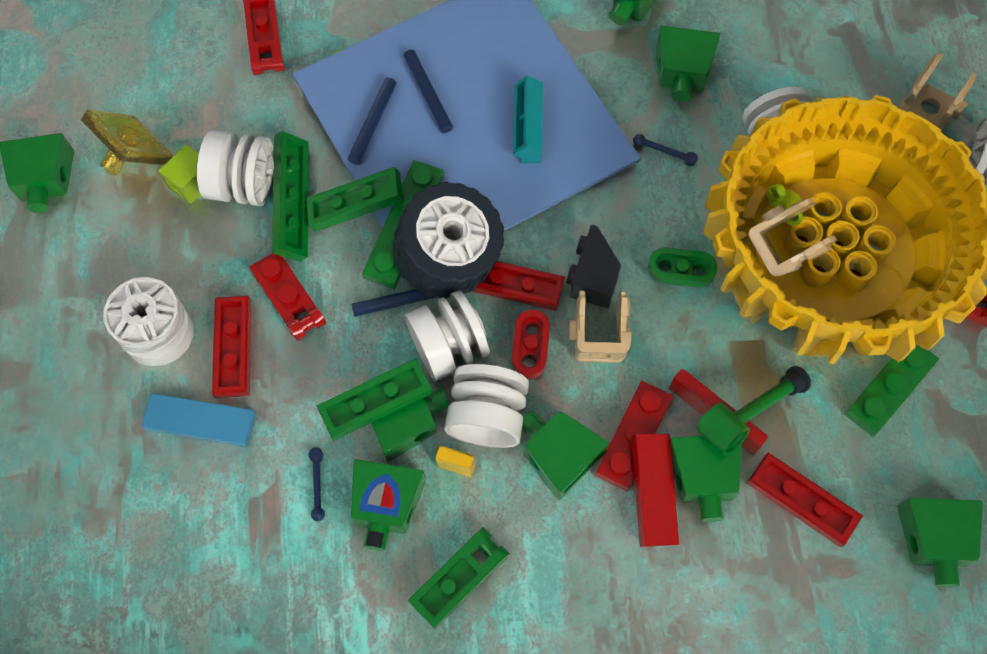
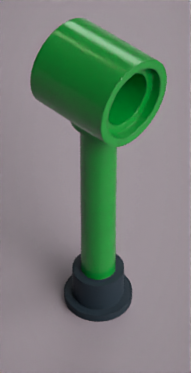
[696,366,811,455]

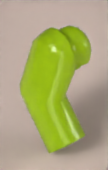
[766,184,803,226]

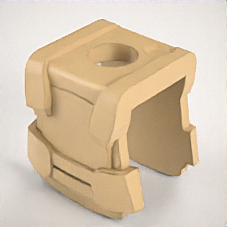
[899,53,977,131]
[748,198,837,276]
[569,291,632,363]

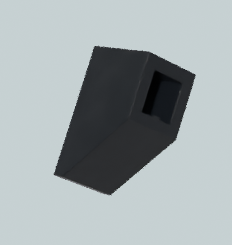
[566,225,621,309]

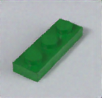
[306,167,404,232]
[844,344,939,437]
[316,358,433,441]

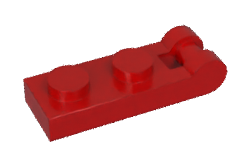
[243,0,285,76]
[249,253,327,341]

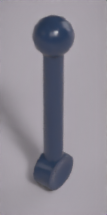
[633,134,698,166]
[308,447,325,522]

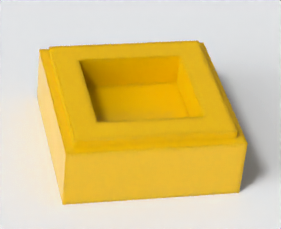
[435,446,475,478]

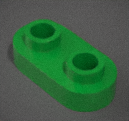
[648,247,718,288]

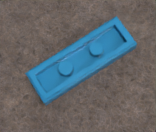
[141,393,256,447]

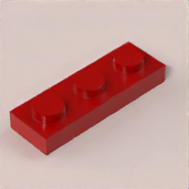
[595,380,674,492]

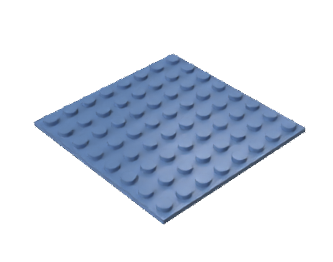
[293,0,641,231]

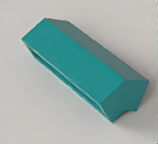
[513,75,543,164]

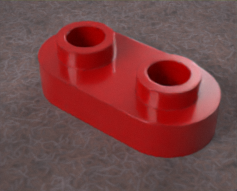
[512,309,550,379]

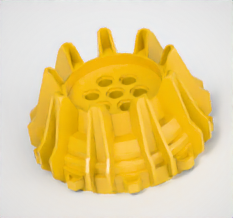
[703,95,987,365]

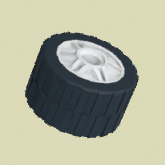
[392,182,504,299]

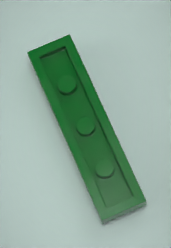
[272,131,309,262]
[362,160,444,290]

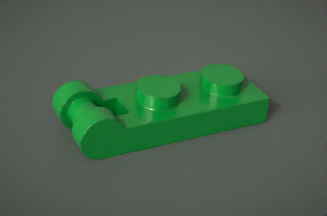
[408,527,510,630]

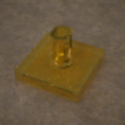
[81,109,173,175]

